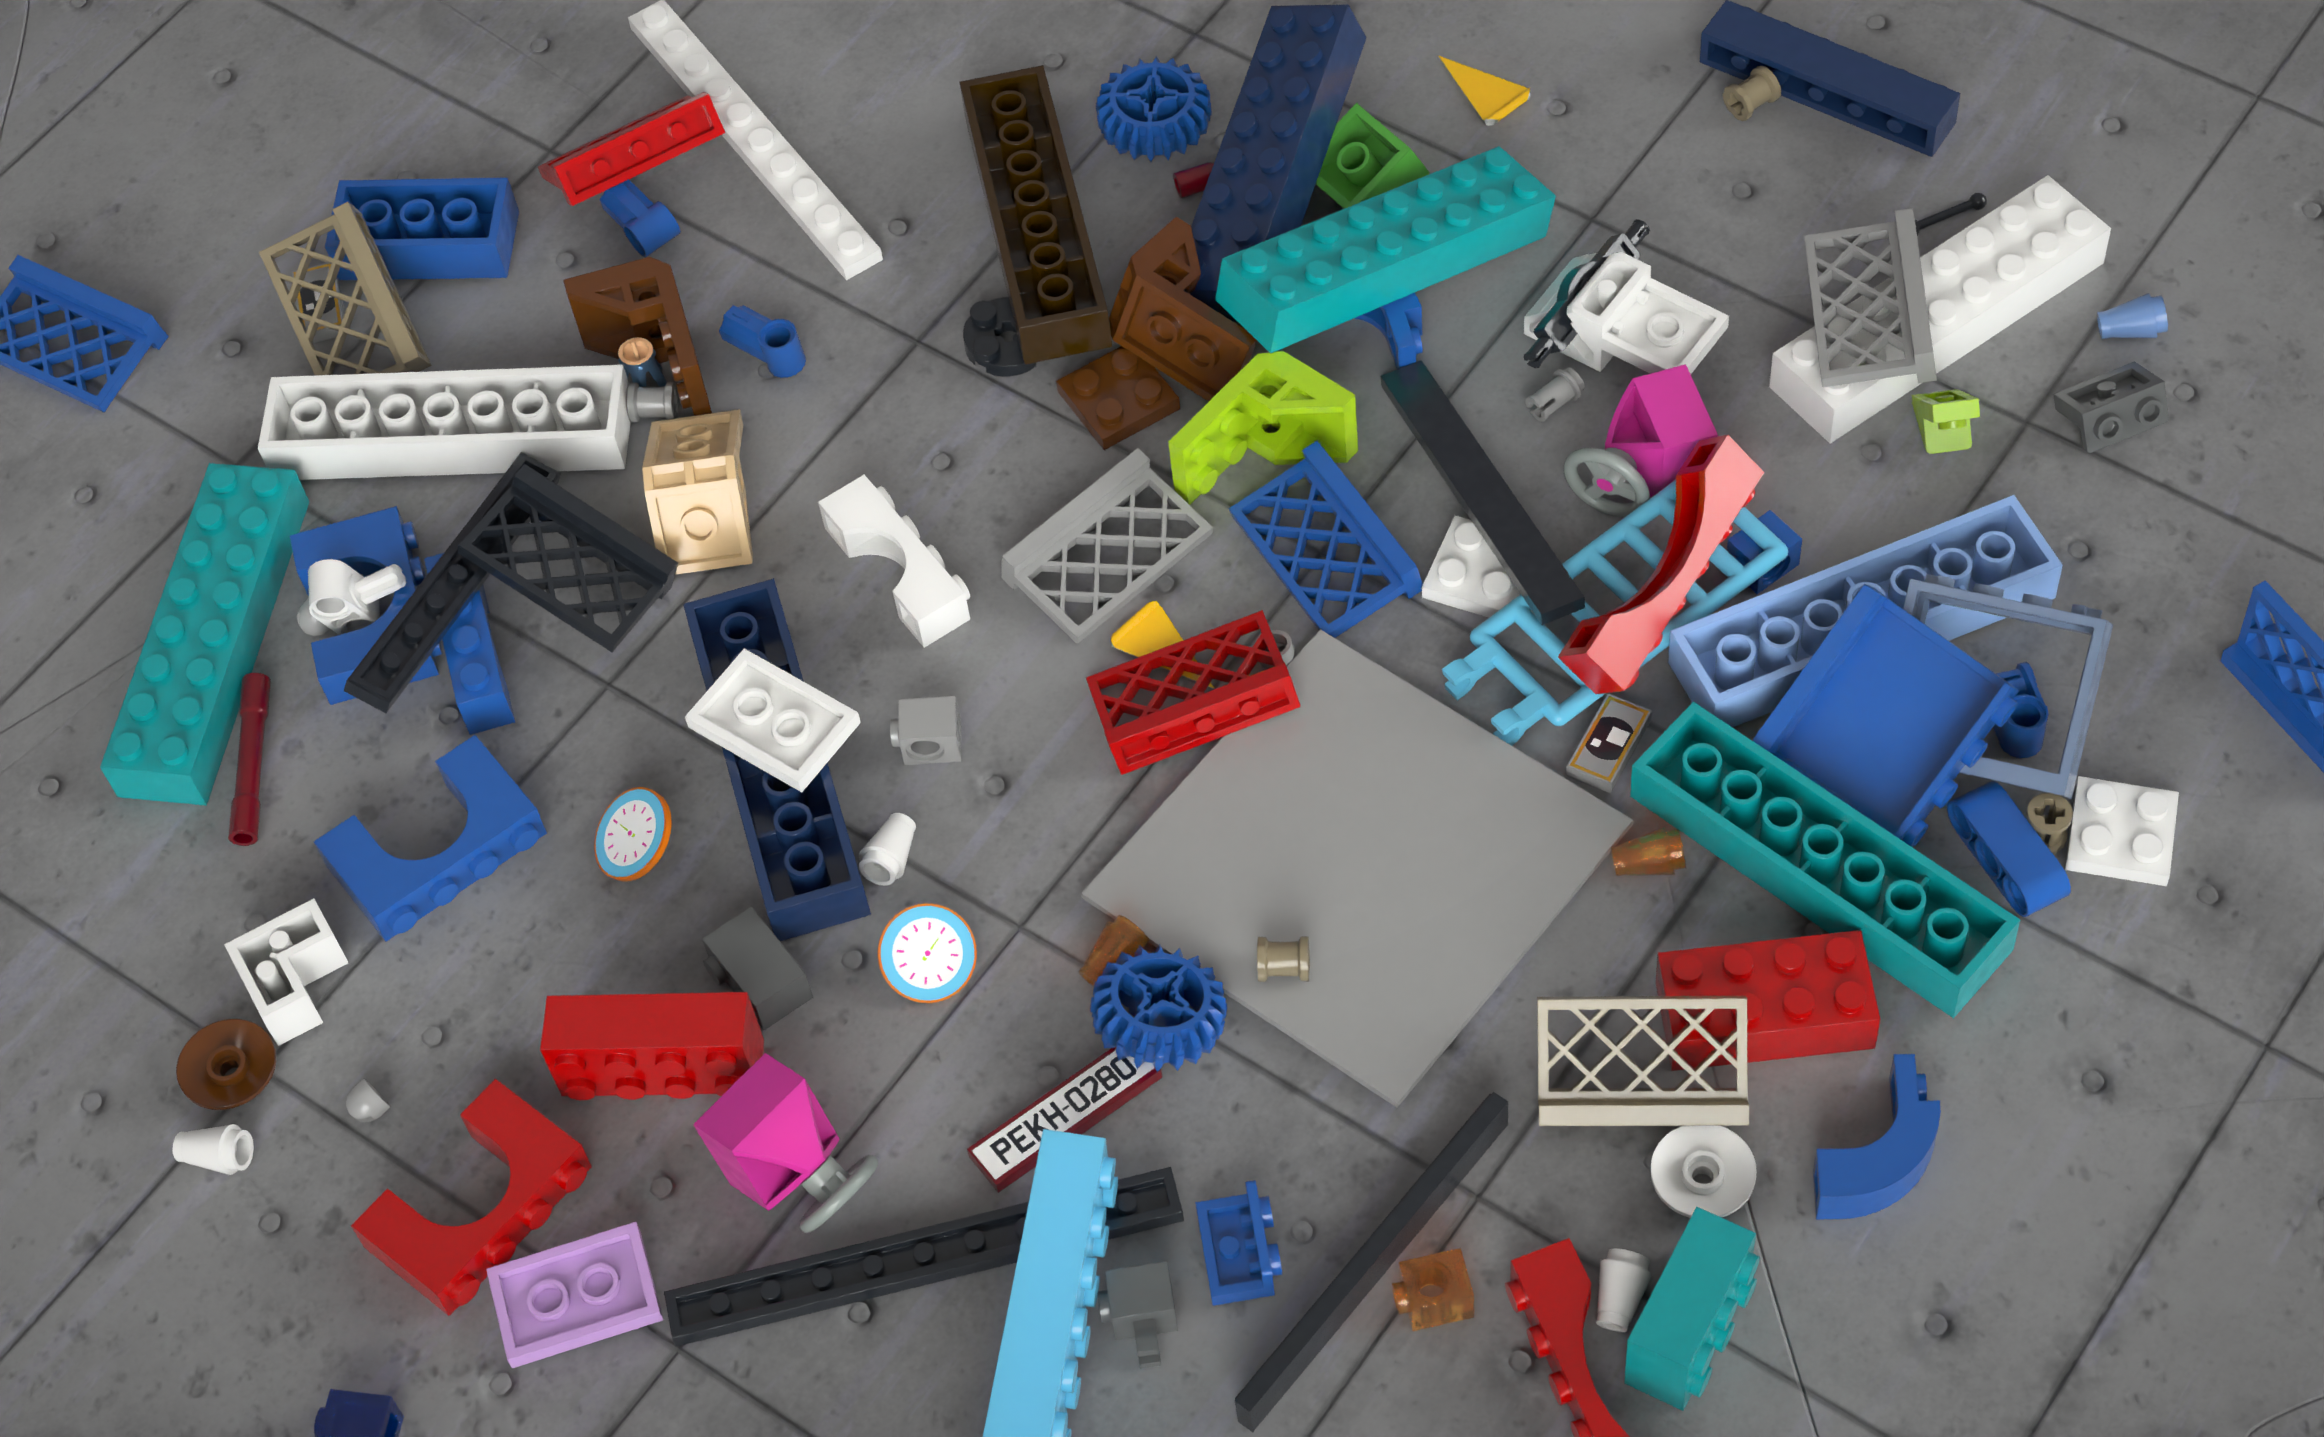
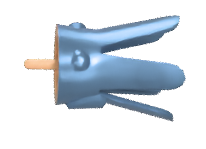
[618,337,667,387]

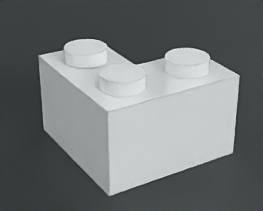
[224,898,348,1046]

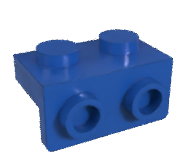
[1195,1180,1282,1306]

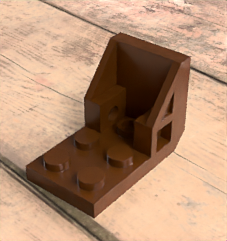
[1109,217,1257,402]
[563,257,712,416]

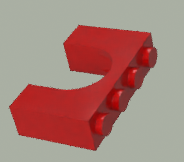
[351,1079,592,1316]

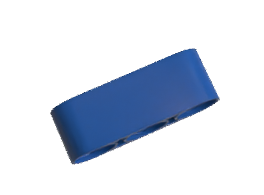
[1947,781,2071,917]

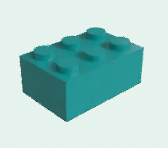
[1624,1207,1760,1411]

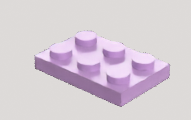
[486,1222,663,1368]

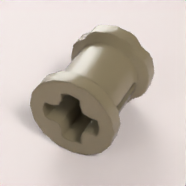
[1723,66,1781,121]
[2026,793,2073,855]
[1257,936,1310,982]

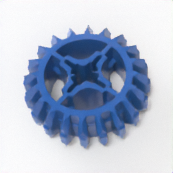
[1096,56,1212,162]
[1090,944,1227,1073]

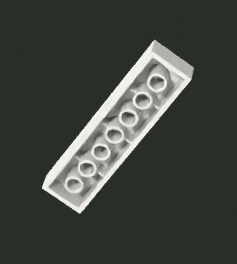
[1769,175,2111,444]
[258,365,631,480]

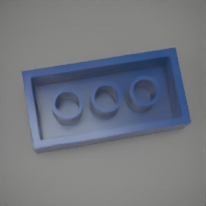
[325,178,519,280]

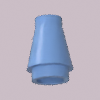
[2097,293,2168,339]

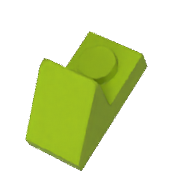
[1911,389,1980,454]

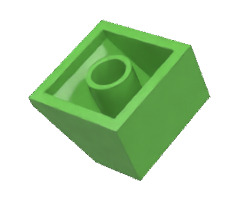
[1316,103,1430,209]

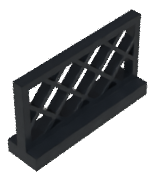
[457,464,678,652]

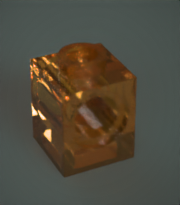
[1391,1248,1474,1331]

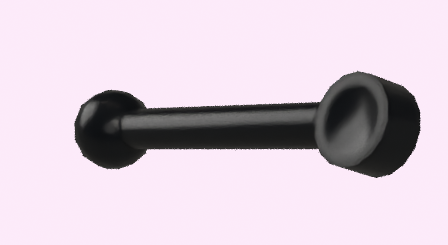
[1915,193,1987,236]

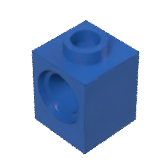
[1727,510,1802,594]

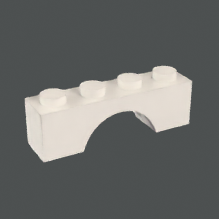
[818,474,970,648]

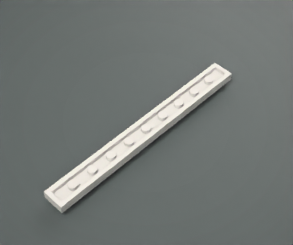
[628,0,883,281]

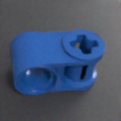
[1993,662,2049,758]

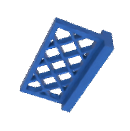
[0,255,169,412]
[1228,441,1423,638]
[2220,580,2324,773]

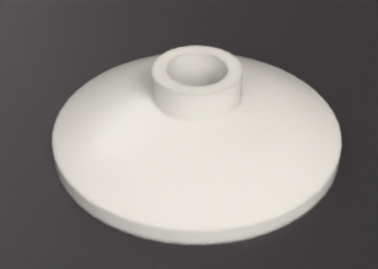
[1650,1125,1757,1218]

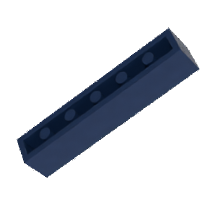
[1700,0,1961,157]

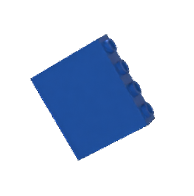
[1752,584,2019,848]

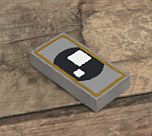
[291,263,345,343]
[1566,693,1652,793]

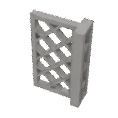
[1804,208,1937,387]
[1001,448,1213,644]

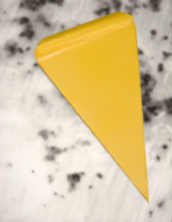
[1438,56,1530,126]
[1111,601,1215,689]

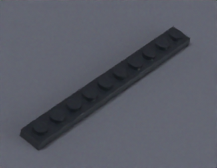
[664,1167,1184,1347]

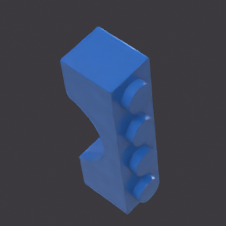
[424,553,515,735]

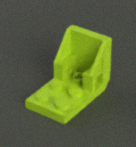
[1168,351,1358,505]

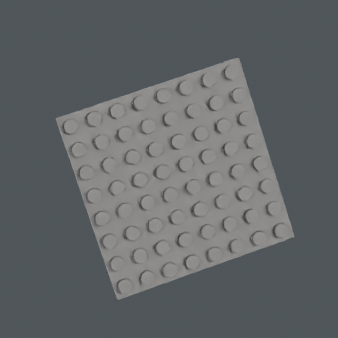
[1081,629,1633,1108]

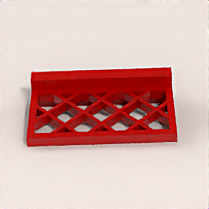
[538,92,725,206]
[1086,610,1301,775]

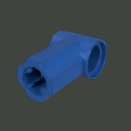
[599,179,681,258]
[719,305,806,378]

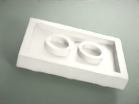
[685,649,861,792]

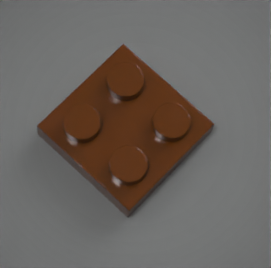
[1056,346,1181,450]

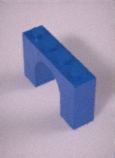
[290,506,443,705]
[313,735,547,942]

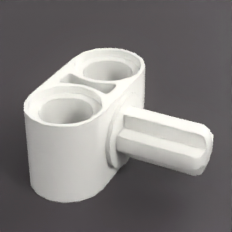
[308,559,406,635]

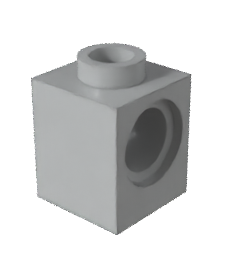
[890,696,961,765]

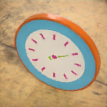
[594,787,672,882]
[877,904,977,1003]

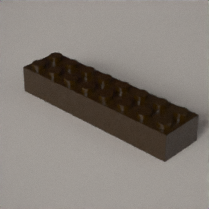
[959,65,1112,365]

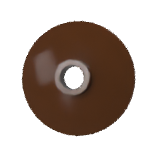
[176,1019,277,1110]

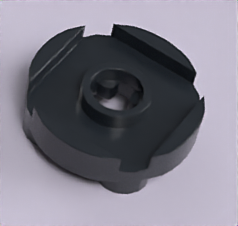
[963,297,1036,377]

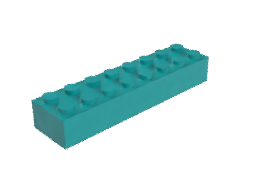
[1215,146,1556,353]
[100,463,309,806]
[1630,701,2021,1019]

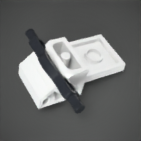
[1523,219,1729,375]

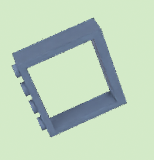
[1903,574,2113,799]

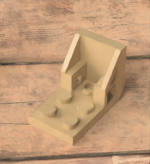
[642,409,753,575]

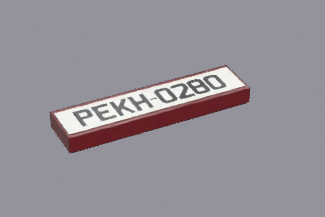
[967,1047,1162,1193]

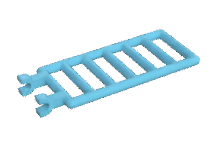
[1442,480,1789,746]

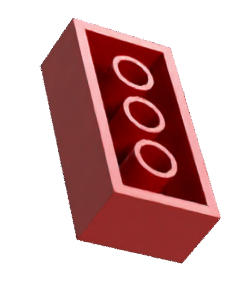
[1656,930,1881,1071]
[540,992,764,1100]

